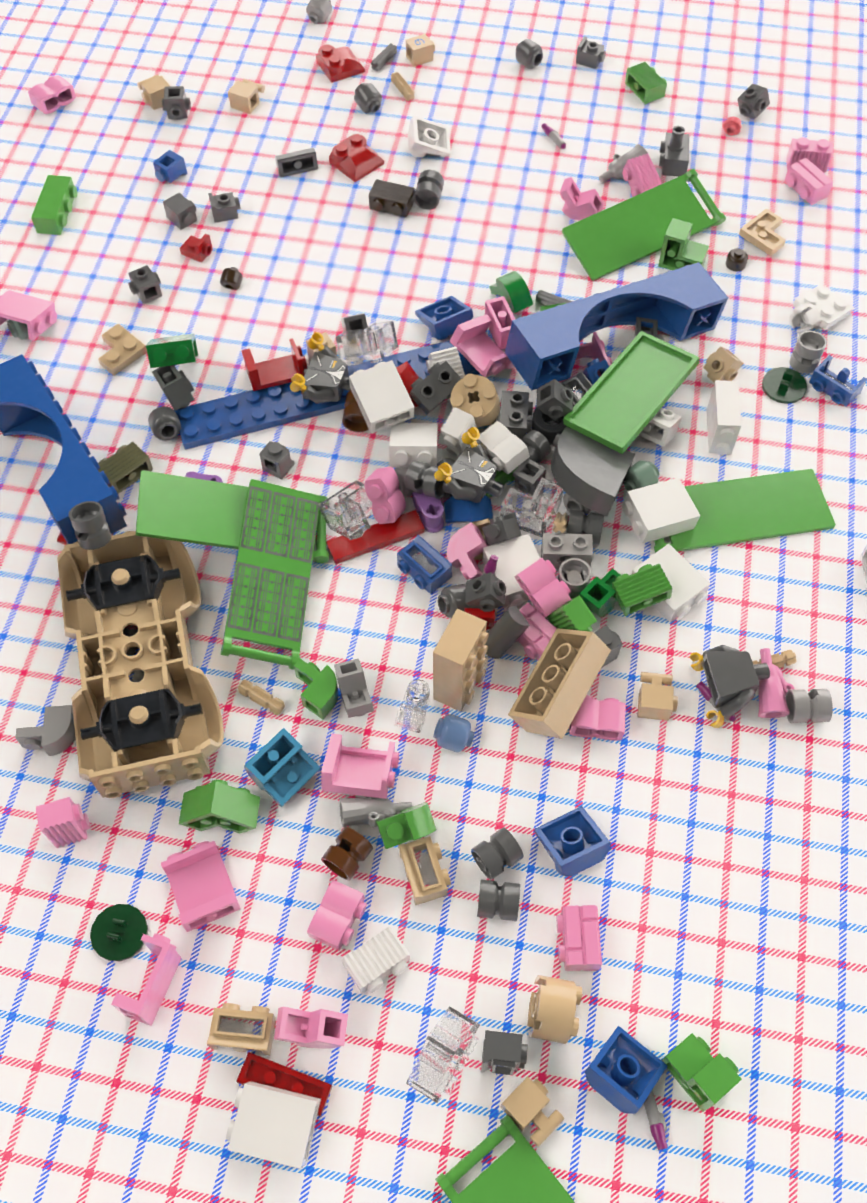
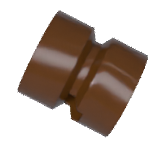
[342,390,369,432]
[321,826,373,881]

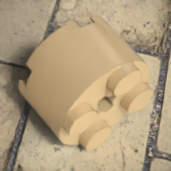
[450,374,500,428]
[527,975,582,1044]

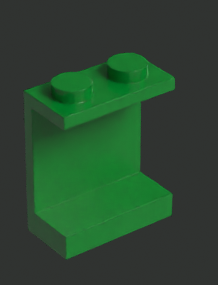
[146,333,199,368]

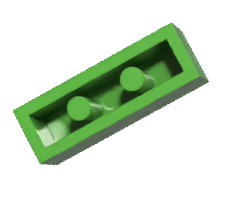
[31,175,78,235]

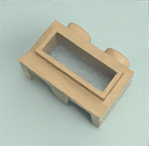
[398,836,451,906]
[207,1003,276,1056]

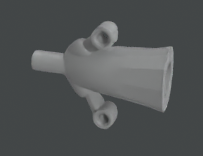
[599,144,648,183]
[339,796,412,827]

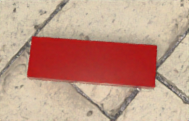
[236,1052,333,1117]

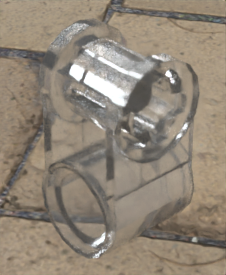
[394,679,430,734]

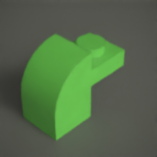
[294,658,339,720]
[376,802,437,849]

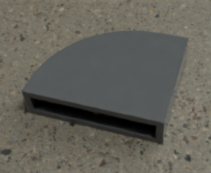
[551,427,635,517]

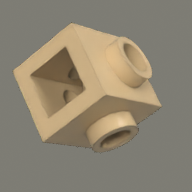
[703,346,744,383]

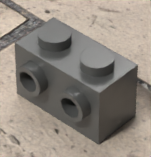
[409,361,461,415]
[152,365,195,411]
[500,390,533,439]

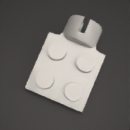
[789,284,854,332]

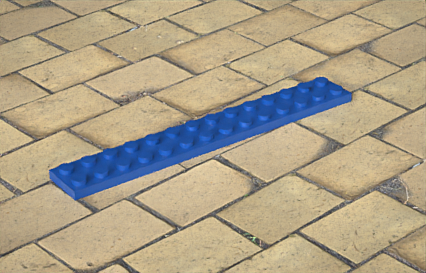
[174,340,480,450]

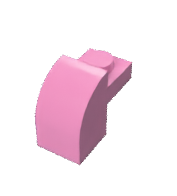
[559,177,604,221]
[447,522,487,580]
[274,1006,348,1049]

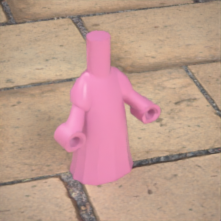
[758,648,794,718]

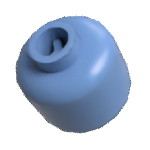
[433,714,475,753]

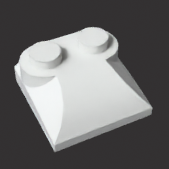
[407,115,451,157]

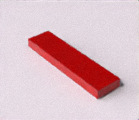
[326,510,425,564]

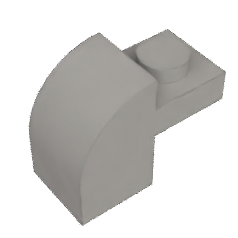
[334,658,374,718]
[15,705,76,756]

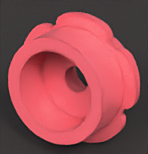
[722,116,742,136]

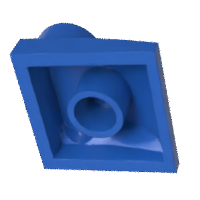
[414,295,474,340]
[534,806,611,876]
[585,1025,667,1115]

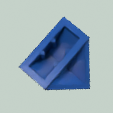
[444,496,493,523]

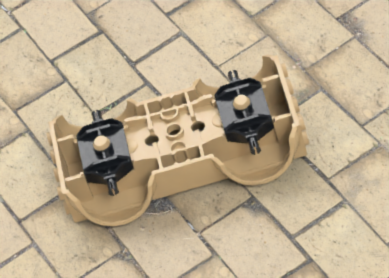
[57,531,224,798]

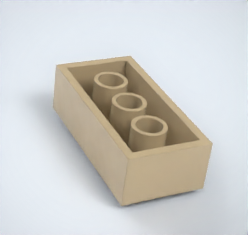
[433,609,489,712]
[508,628,611,739]

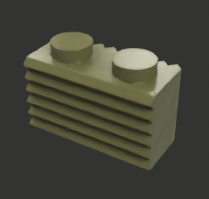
[98,441,153,494]

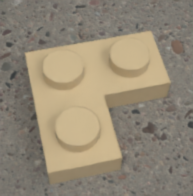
[739,208,786,256]
[98,323,147,376]

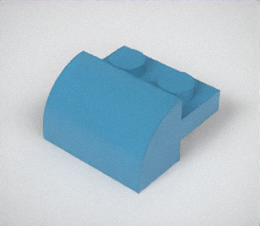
[244,728,321,808]

